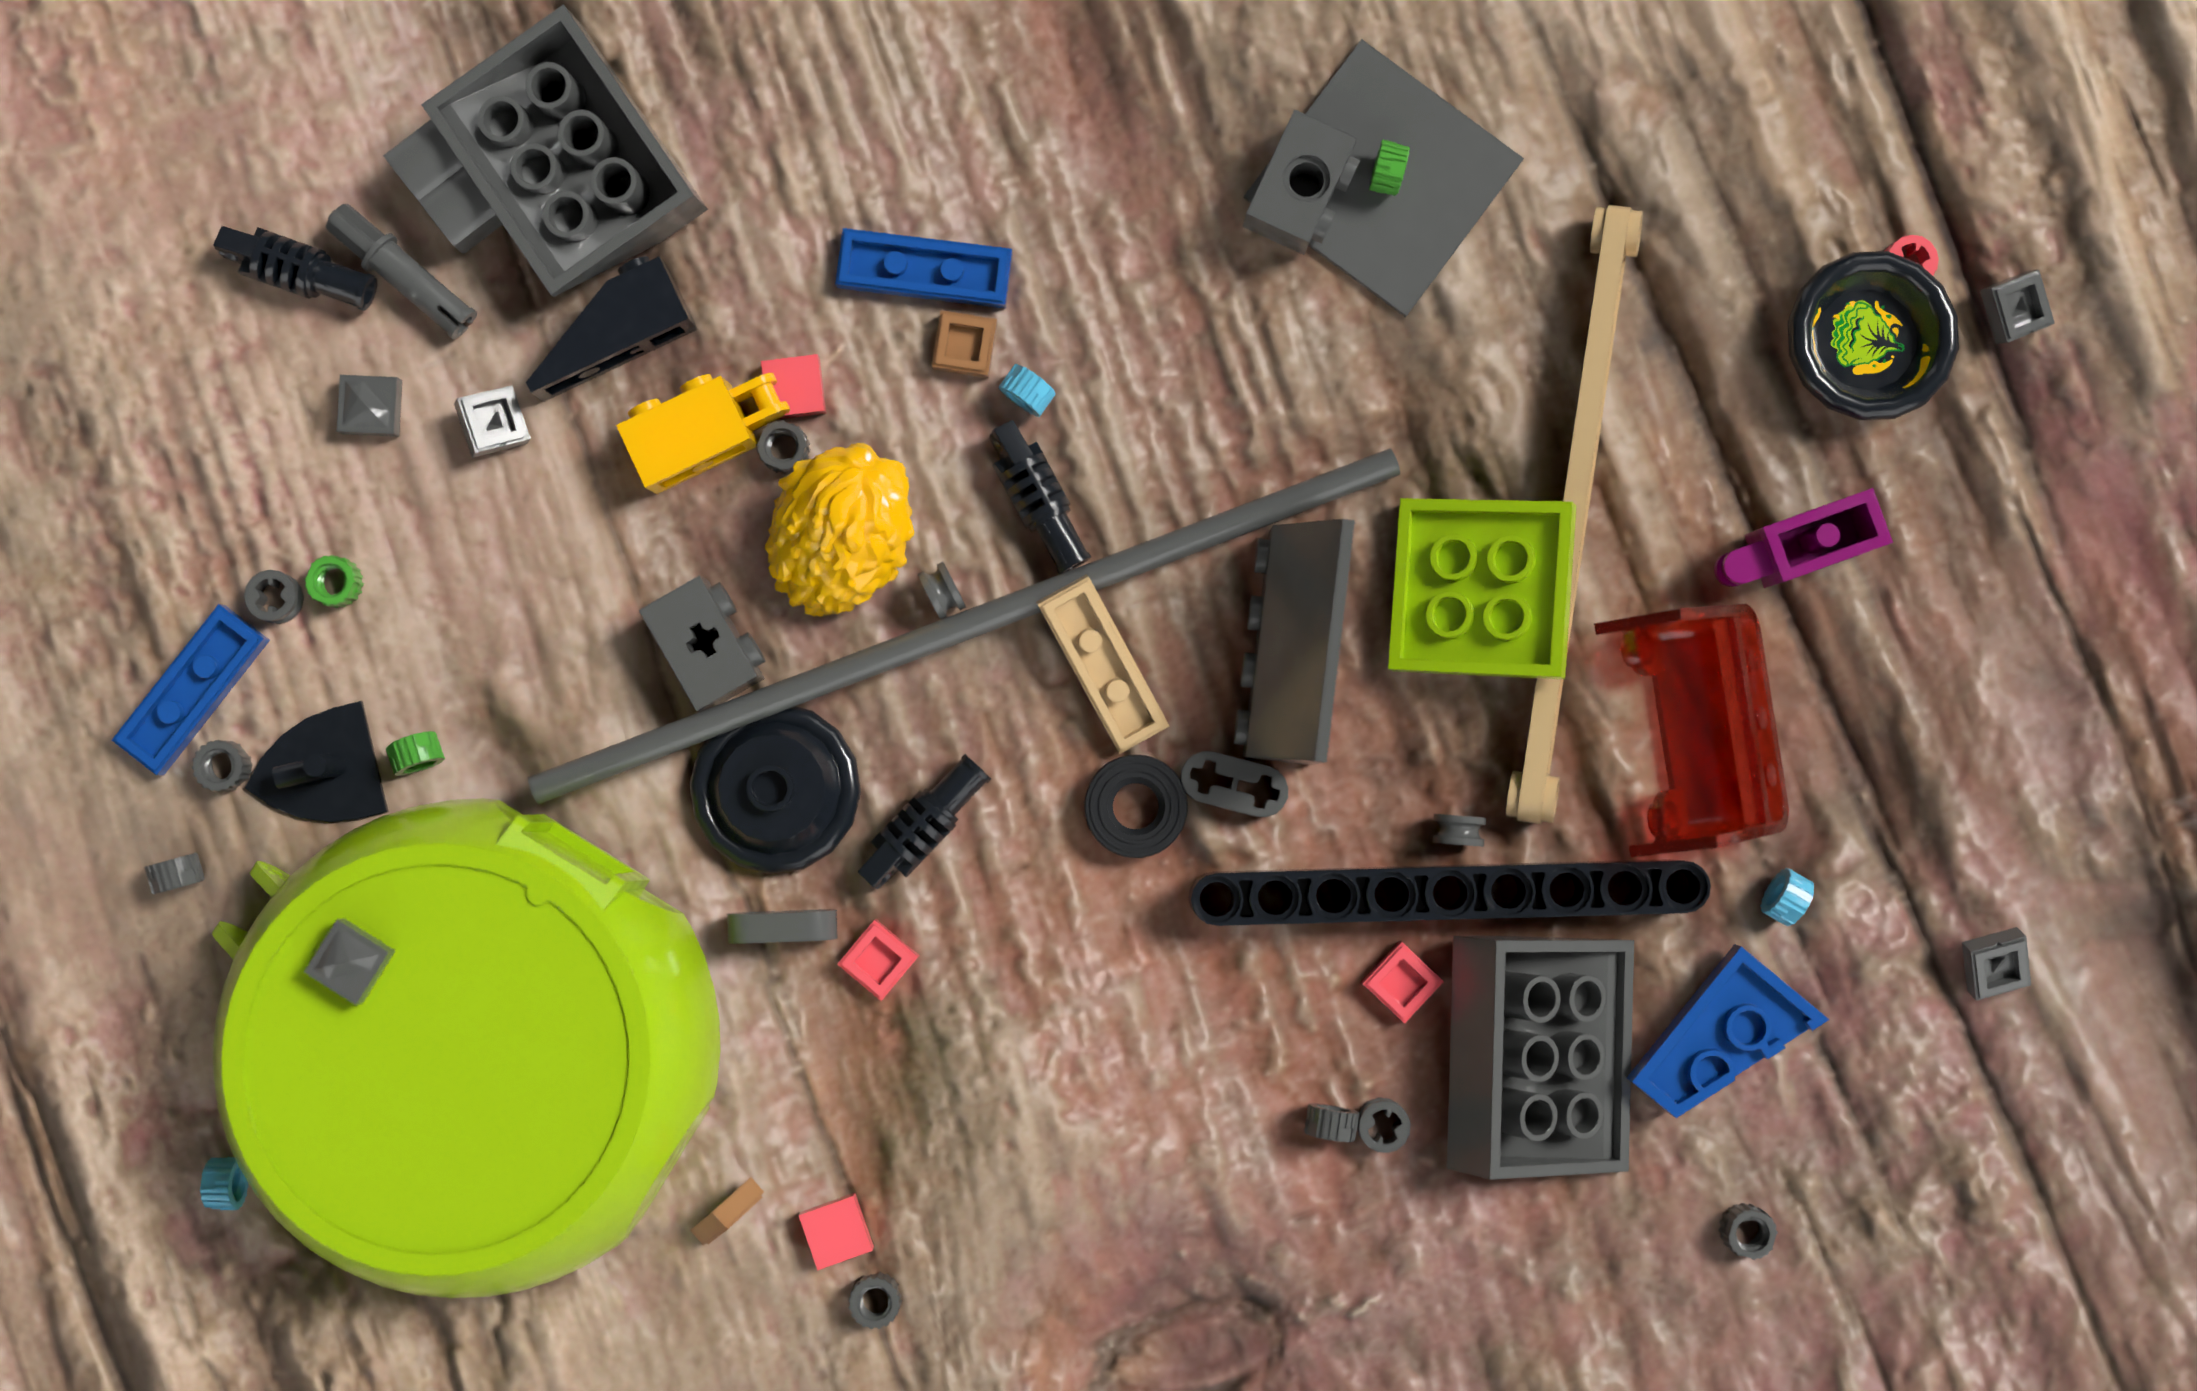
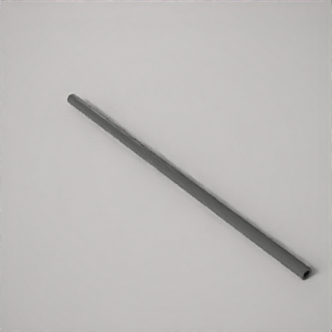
[528,448,1400,804]

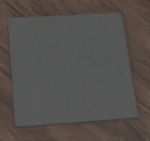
[1243,39,1524,318]

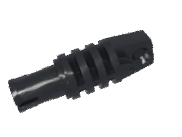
[213,226,377,311]
[989,420,1092,574]
[858,754,991,889]

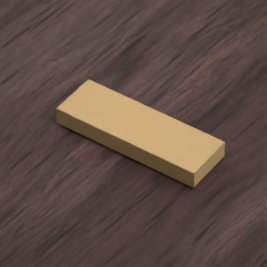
[1036,574,1169,754]

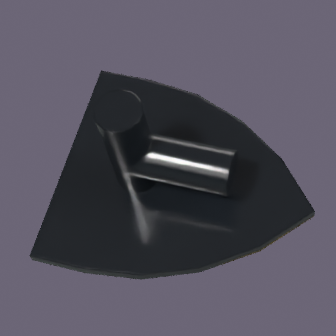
[245,701,389,822]

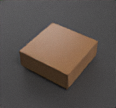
[932,310,998,378]

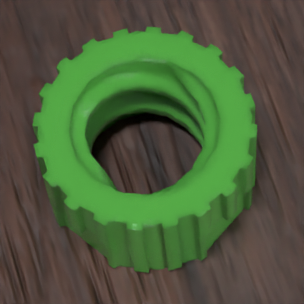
[1369,139,1410,196]
[304,555,364,608]
[386,731,445,776]

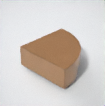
[690,1177,764,1245]

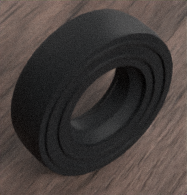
[1084,755,1188,858]

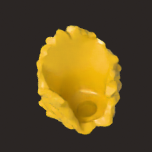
[764,443,914,617]

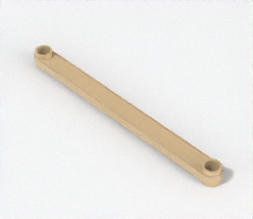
[1506,205,1643,824]

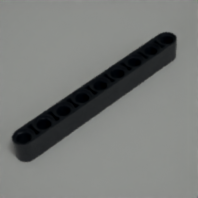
[1189,859,1711,926]

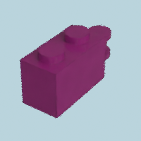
[1714,488,1893,588]

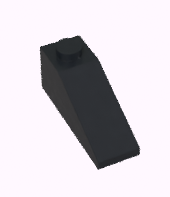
[526,256,698,402]

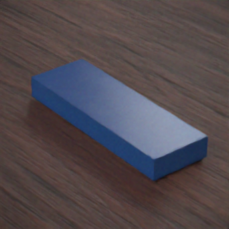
[835,228,1013,309]
[112,604,270,776]

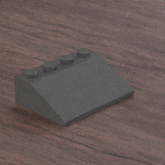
[421,4,708,297]
[1234,519,1355,765]
[1447,936,1634,1180]

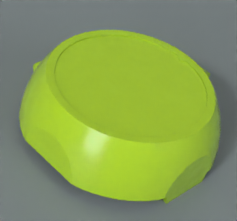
[211,798,721,1298]

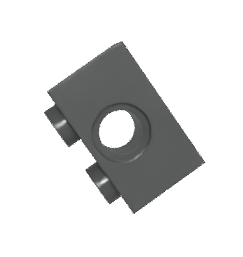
[1243,109,1360,255]

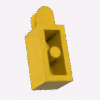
[616,373,790,494]

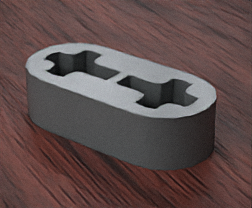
[1180,751,1288,817]
[727,909,838,943]

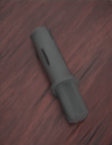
[326,204,477,340]

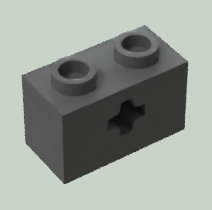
[639,575,766,712]

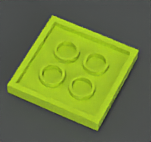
[1388,498,1577,679]

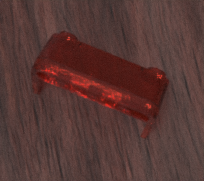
[1594,604,1789,857]

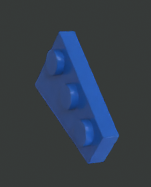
[1626,944,1830,1118]

